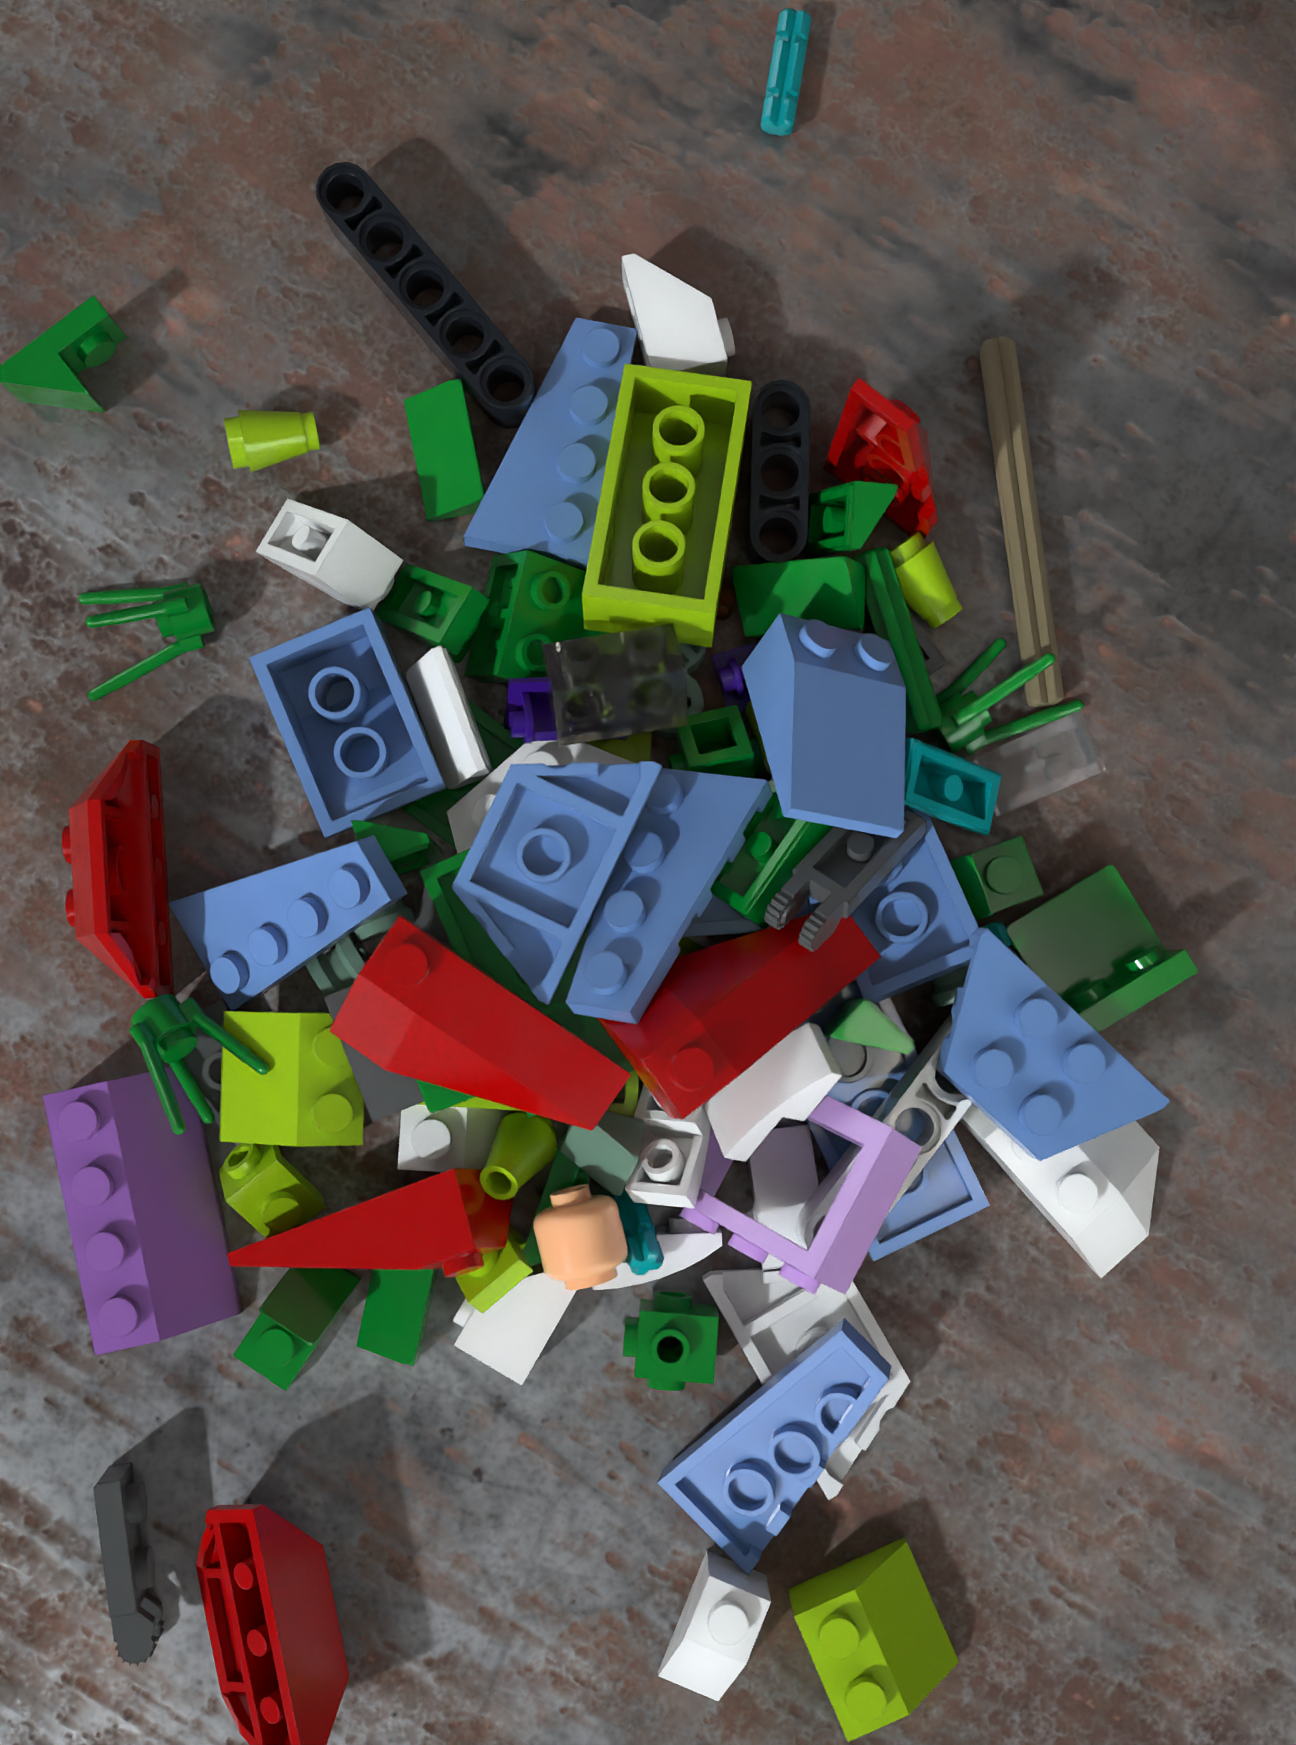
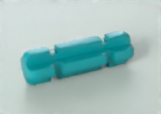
[760,8,812,137]
[603,1186,664,1275]

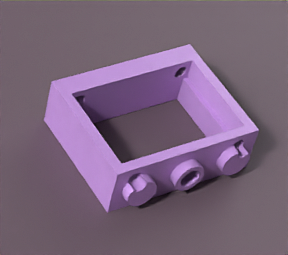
[680,1095,922,1295]

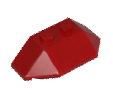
[62,740,175,999]
[195,1504,349,1745]

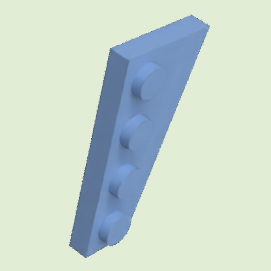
[463,317,637,569]
[566,768,773,1024]
[168,835,408,1011]
[657,1318,891,1576]

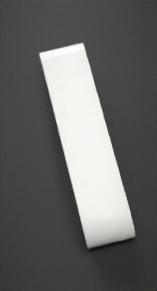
[796,1014,972,1250]

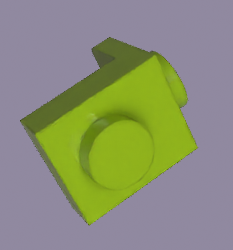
[219,1143,326,1238]
[455,1224,533,1314]

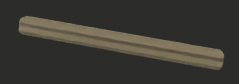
[979,336,1064,707]

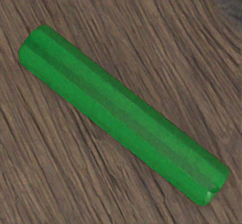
[854,547,943,734]

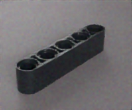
[315,162,537,429]

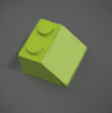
[219,1011,364,1147]
[788,1537,959,1742]

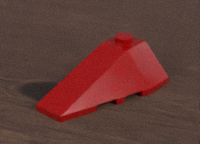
[823,378,938,539]
[596,913,881,1119]
[227,1168,514,1278]

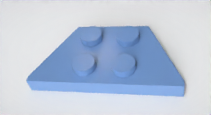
[451,761,662,1005]
[936,928,1170,1161]

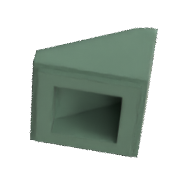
[560,1111,644,1196]

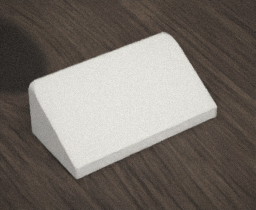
[406,645,494,789]

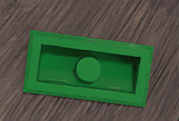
[403,378,485,523]
[805,481,898,557]
[732,556,866,638]
[710,777,834,929]
[351,820,444,875]
[821,998,915,1054]
[356,1268,439,1366]

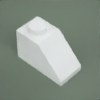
[622,253,735,377]
[256,498,403,611]
[398,1105,517,1172]
[453,1264,577,1385]
[658,1550,771,1701]

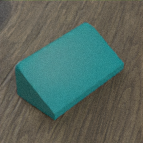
[904,738,1002,836]

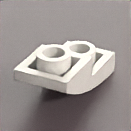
[704,1023,842,1162]
[625,1084,712,1208]
[748,1125,823,1271]
[593,1214,722,1290]

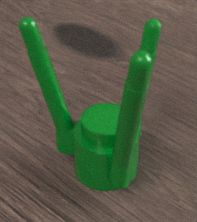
[78,581,216,701]
[932,637,1084,756]
[129,994,270,1135]

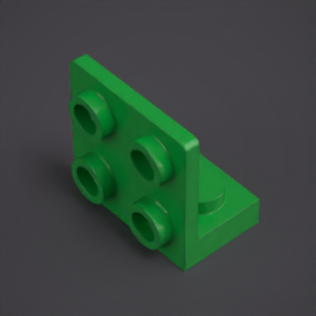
[464,550,624,683]
[1005,865,1199,1033]

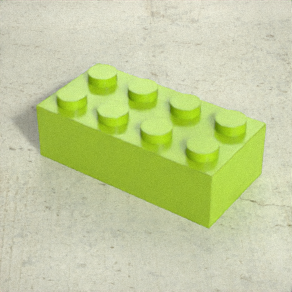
[582,363,752,648]

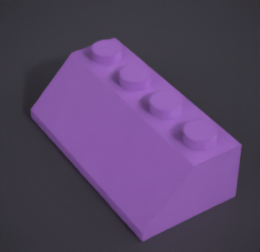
[42,1067,243,1356]

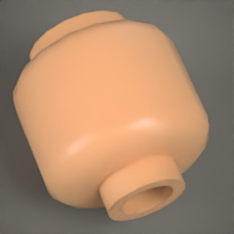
[534,1184,628,1290]

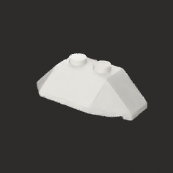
[936,1074,1160,1278]

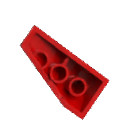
[329,916,631,1131]

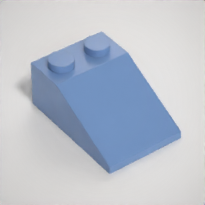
[249,607,447,839]
[742,613,906,838]

